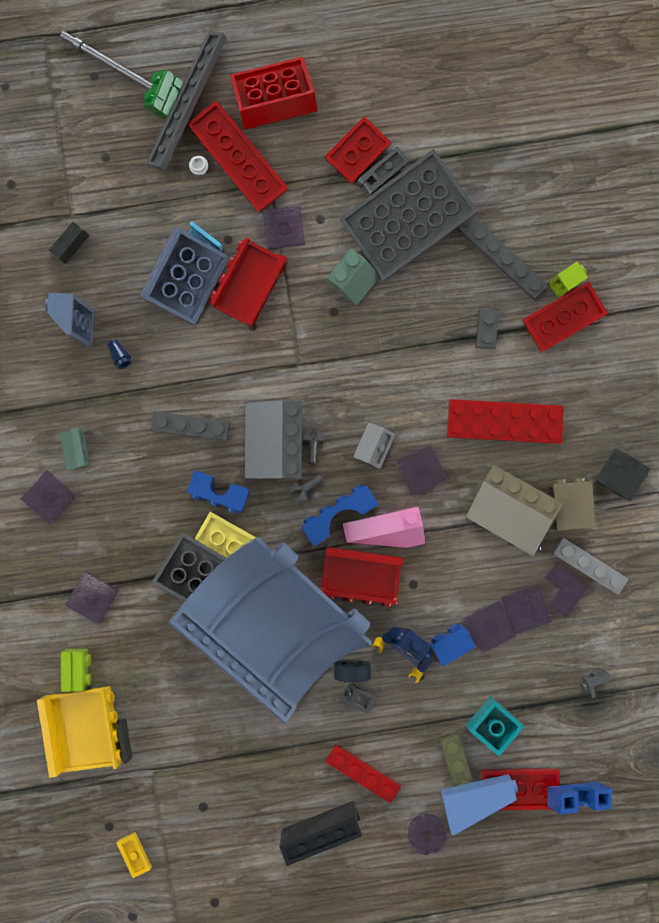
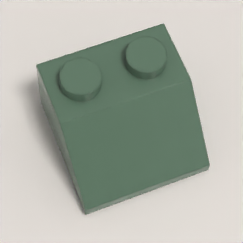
[327,248,380,306]

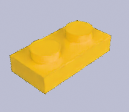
[117,832,152,878]

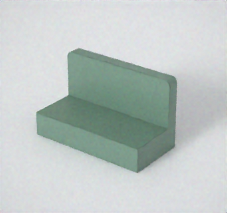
[60,428,90,470]

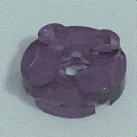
[408,813,447,855]

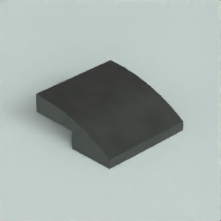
[595,448,650,502]

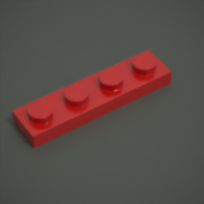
[325,744,401,804]

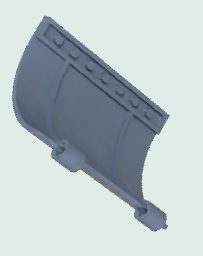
[168,537,373,723]

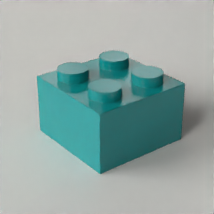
[466,696,524,756]

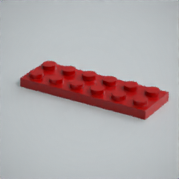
[187,100,288,213]
[447,399,564,444]

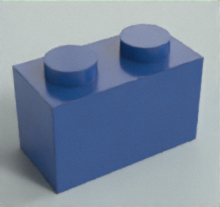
[429,624,476,666]

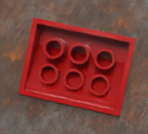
[230,56,318,130]

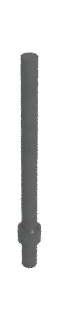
[60,31,152,90]

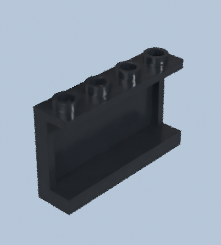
[279,801,362,866]

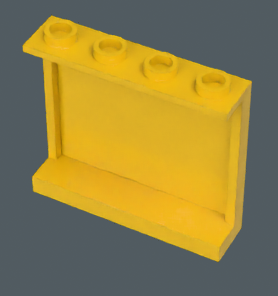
[37,686,123,778]

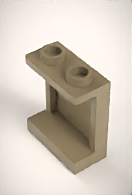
[549,478,596,530]

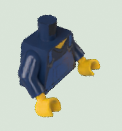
[372,627,433,683]

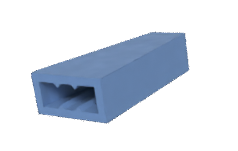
[440,774,518,835]

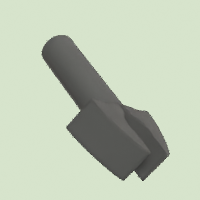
[303,427,324,464]
[289,475,323,501]

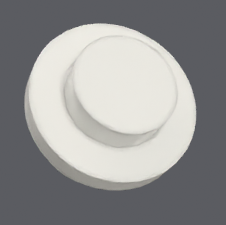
[189,156,208,175]

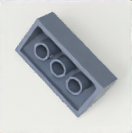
[45,293,94,347]

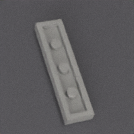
[552,538,628,595]

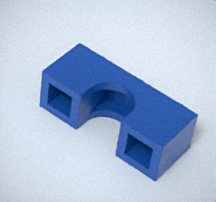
[187,470,251,514]
[548,782,612,814]

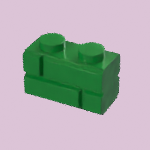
[143,70,183,118]

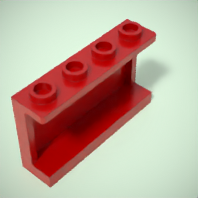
[210,237,288,328]
[321,547,403,607]

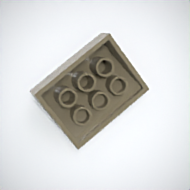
[466,465,563,557]

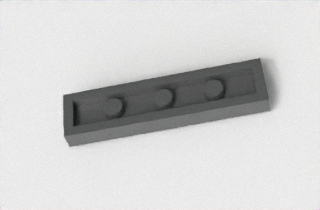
[151,411,230,441]

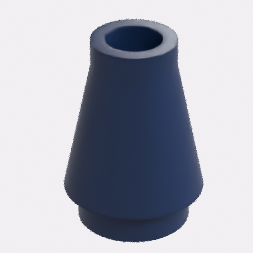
[107,340,132,369]

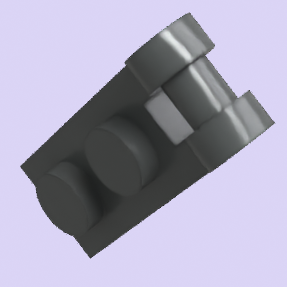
[357,147,409,196]

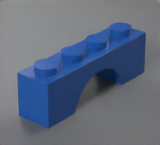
[301,484,379,546]

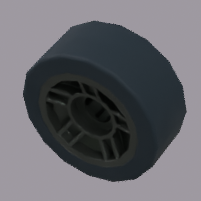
[334,660,371,682]

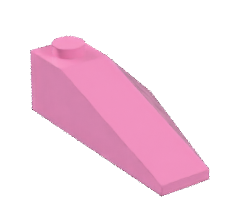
[343,506,425,548]

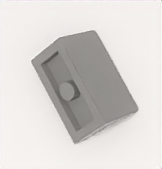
[354,423,396,469]

